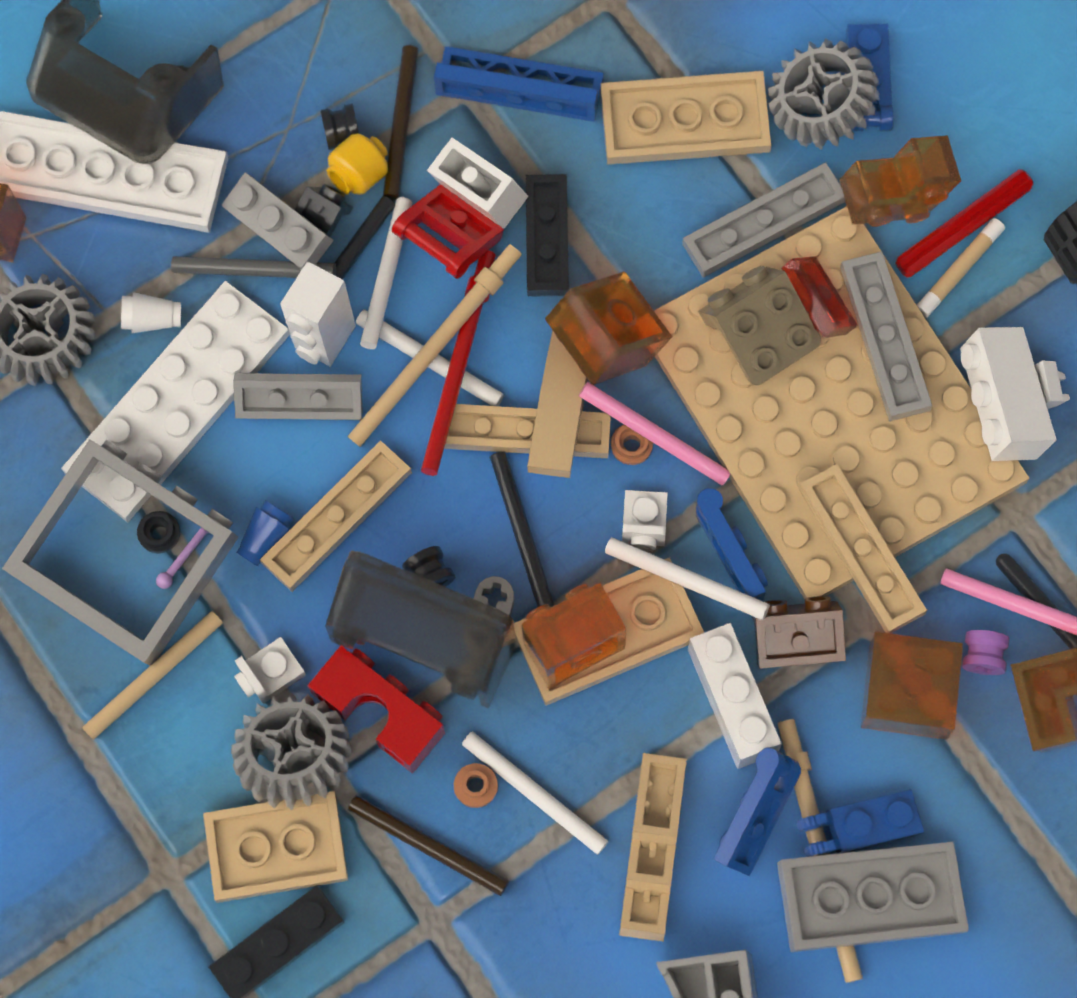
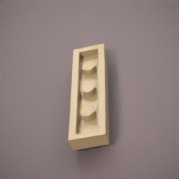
[444,404,611,458]
[260,440,412,592]
[799,464,927,635]

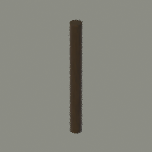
[383,45,418,200]
[348,795,509,896]

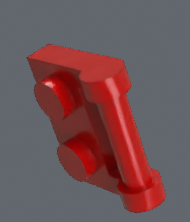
[391,184,504,279]

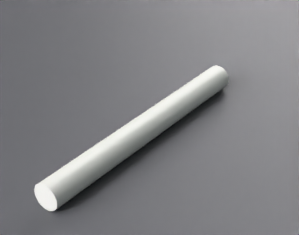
[360,197,412,349]
[356,309,504,406]
[605,537,770,620]
[462,731,609,855]

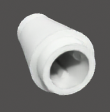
[121,292,181,334]

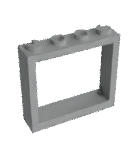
[2,439,239,666]

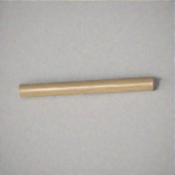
[82,611,223,740]

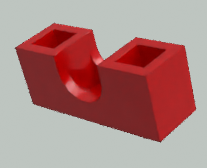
[307,645,445,774]

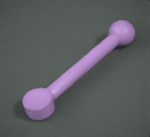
[156,528,210,589]

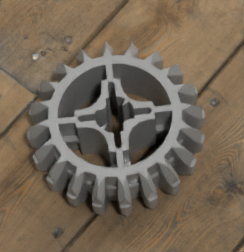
[768,38,879,150]
[0,273,96,386]
[231,692,351,810]

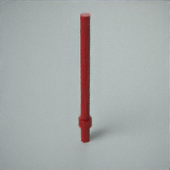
[421,250,496,476]

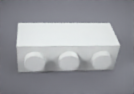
[280,261,356,367]
[960,327,1056,461]
[688,623,781,769]

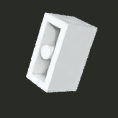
[427,138,529,229]

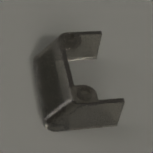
[26,0,224,164]
[325,551,516,708]

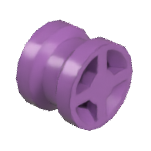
[962,630,1010,675]

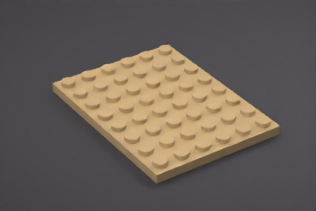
[636,204,1030,599]

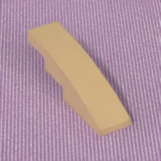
[527,329,594,478]
[619,753,687,942]

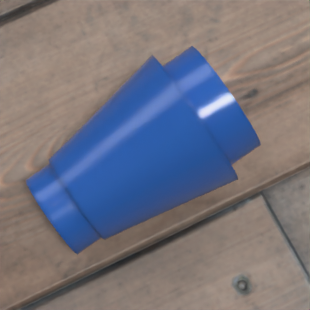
[236,500,294,566]

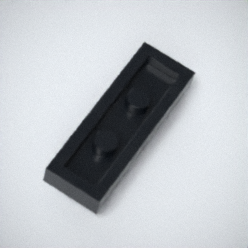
[526,174,569,296]
[208,885,345,998]

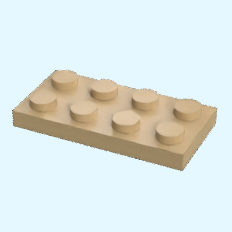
[601,71,771,165]
[511,557,705,706]

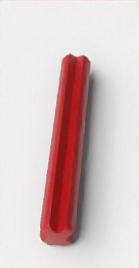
[895,169,1034,278]

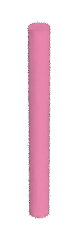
[579,382,730,486]
[940,568,1077,635]

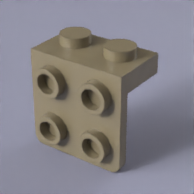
[698,266,821,385]

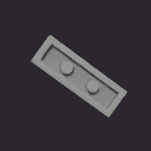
[221,172,334,269]
[233,373,363,420]

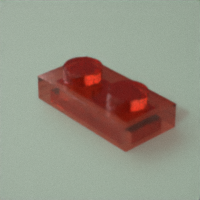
[781,256,858,338]

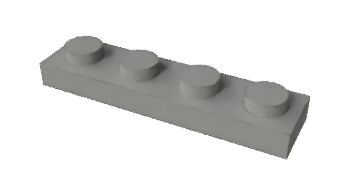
[682,162,847,278]
[840,251,932,422]

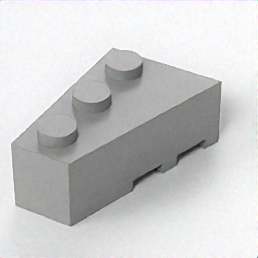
[656,950,758,998]

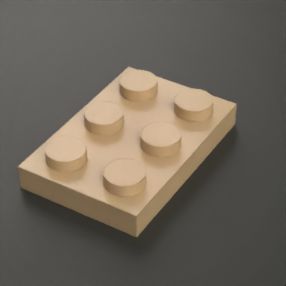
[203,791,349,903]

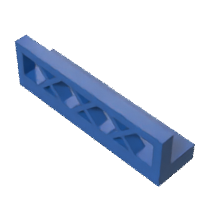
[434,46,604,122]

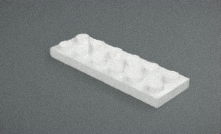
[0,111,229,233]
[61,281,290,523]

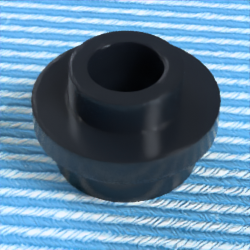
[137,511,180,554]

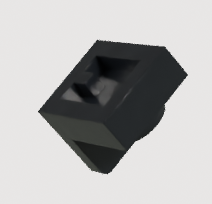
[295,184,353,237]

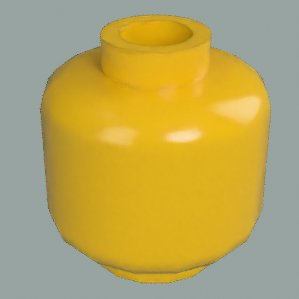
[326,134,388,195]

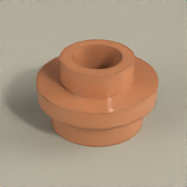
[611,425,653,465]
[454,763,498,808]

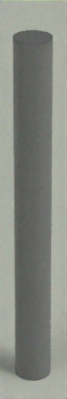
[171,256,337,278]

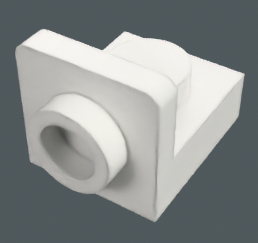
[622,490,668,551]
[234,637,306,704]

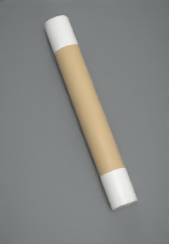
[917,218,1005,318]

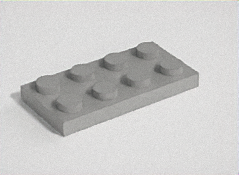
[777,842,969,953]

